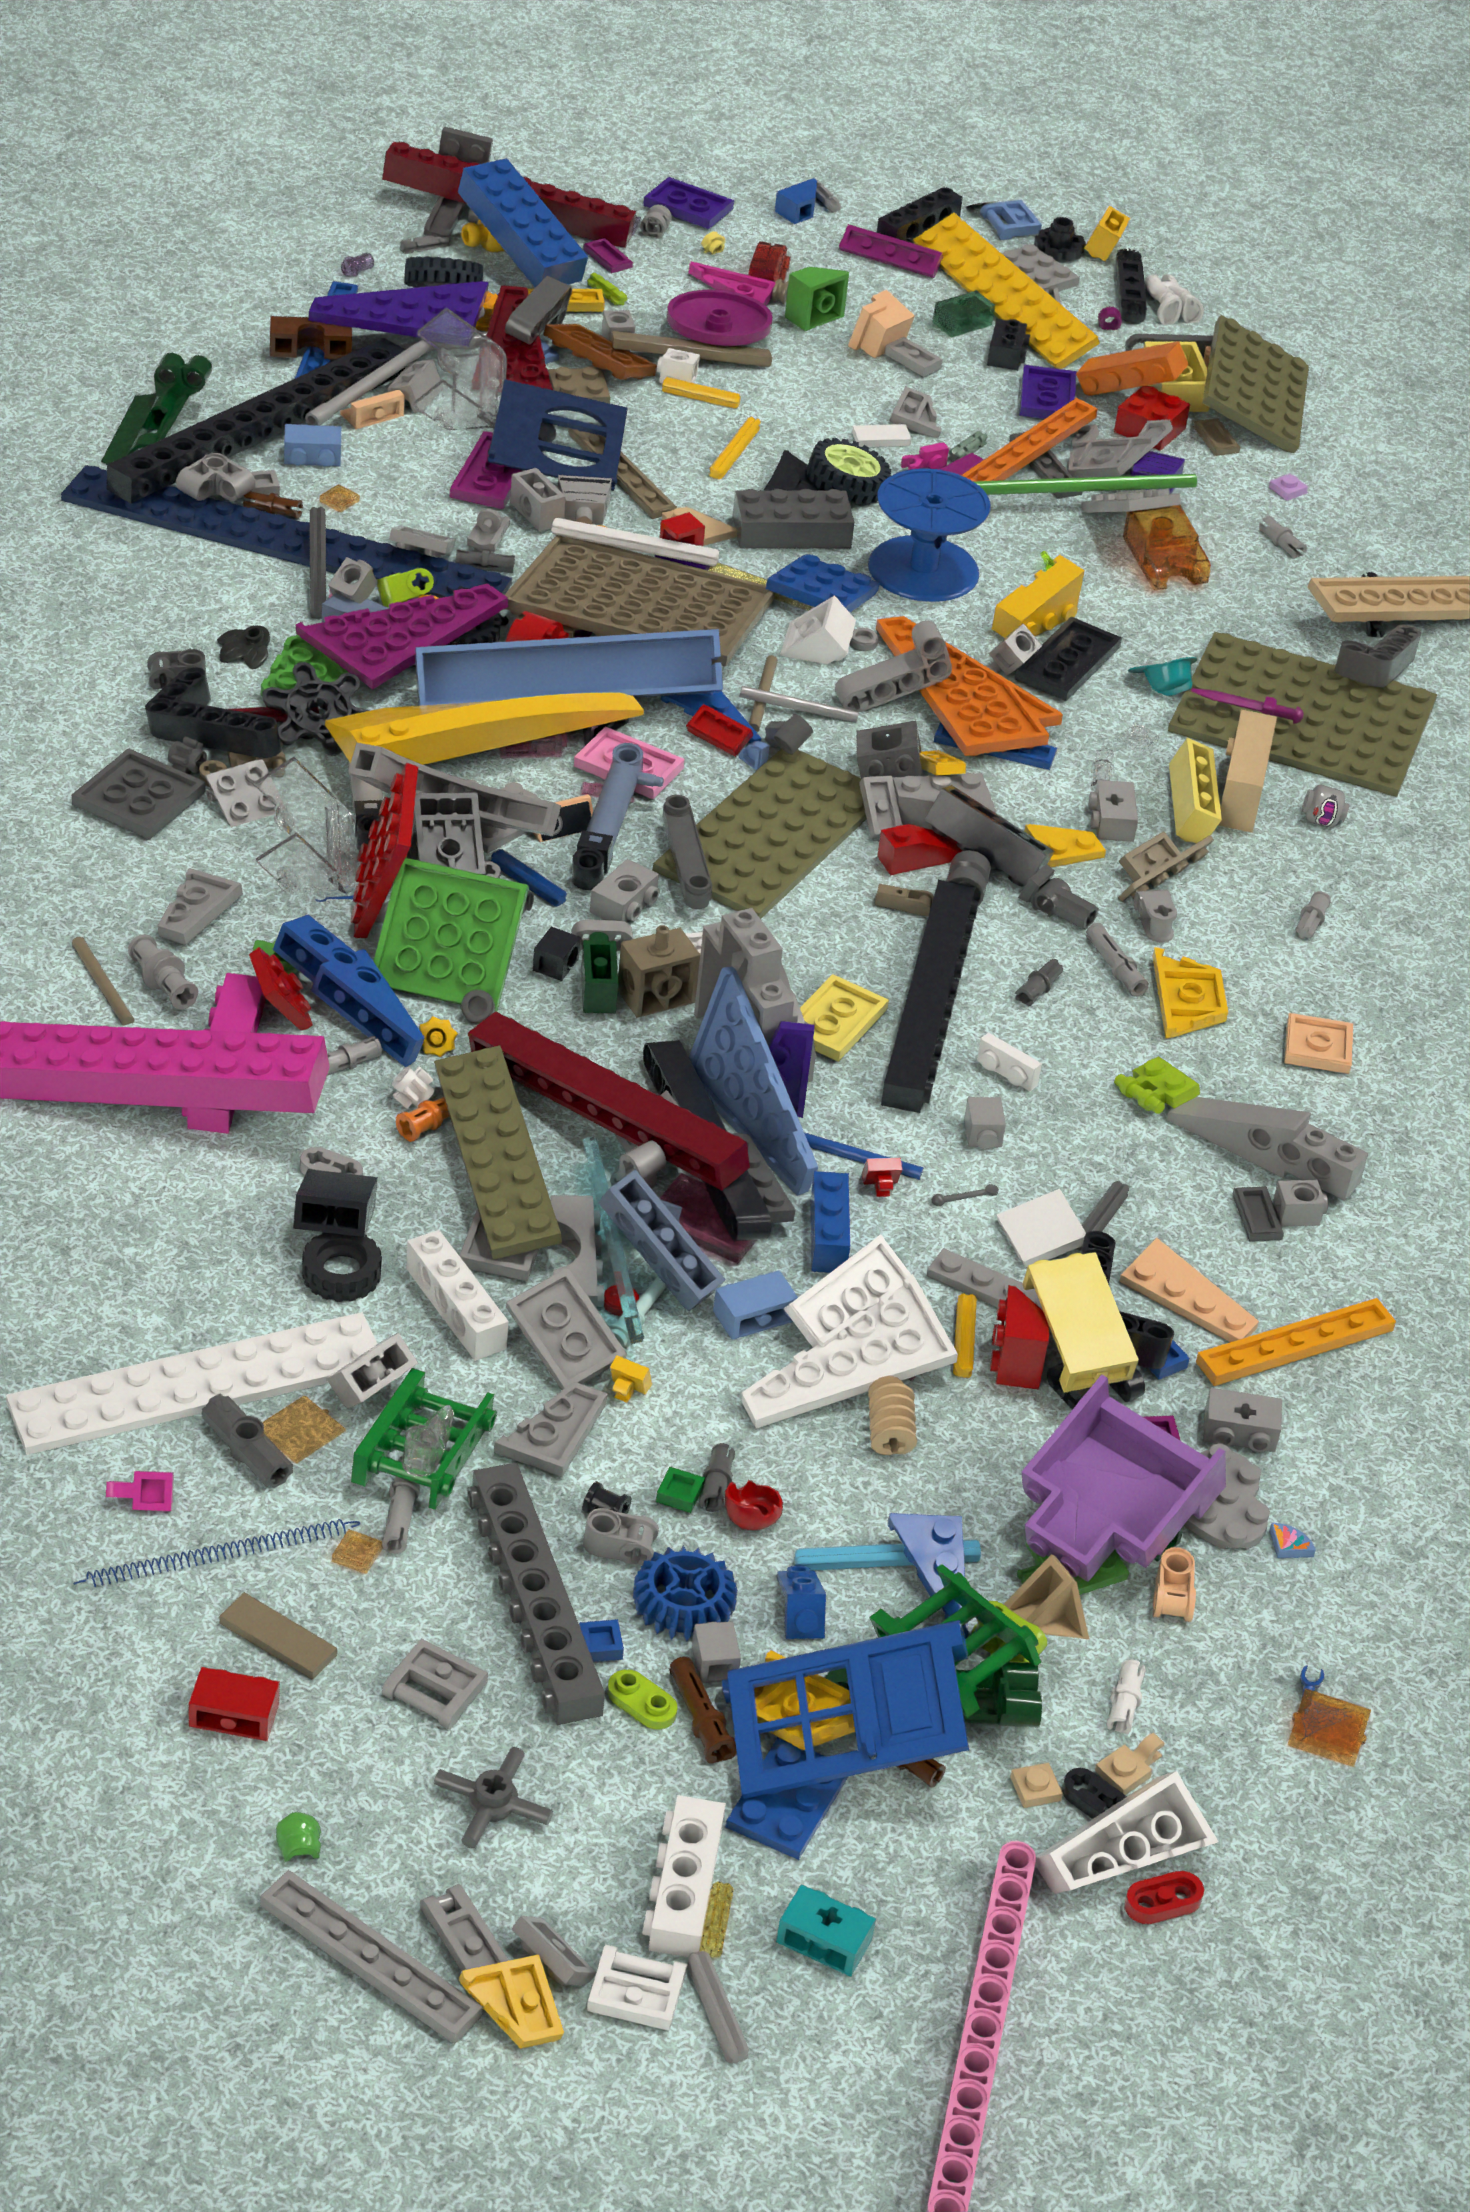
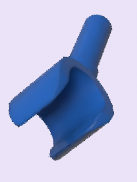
[1298,1665,1324,1716]

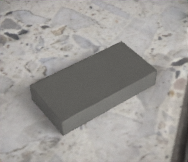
[1232,1186,1284,1242]

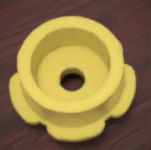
[701,231,726,255]

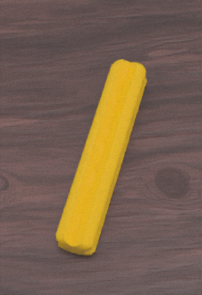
[662,377,741,409]
[953,1293,977,1378]

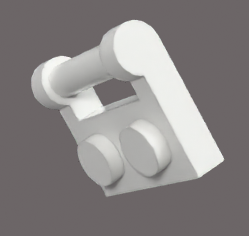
[587,1944,687,2031]

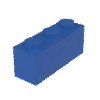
[810,1171,851,1273]

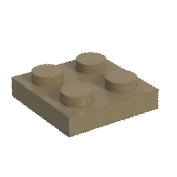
[548,366,610,403]

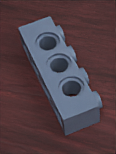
[598,1169,726,1311]

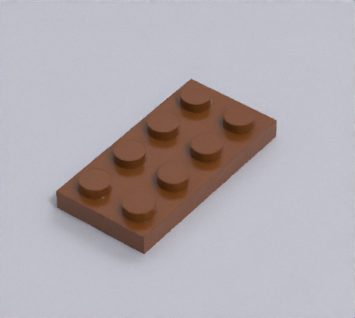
[543,324,657,380]

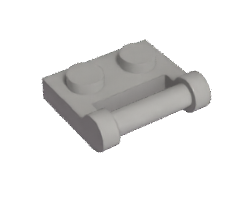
[382,1638,488,1730]

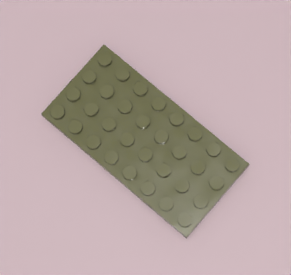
[652,748,867,919]

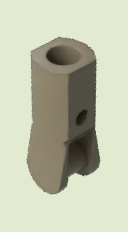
[875,883,934,917]

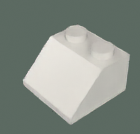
[780,595,856,664]

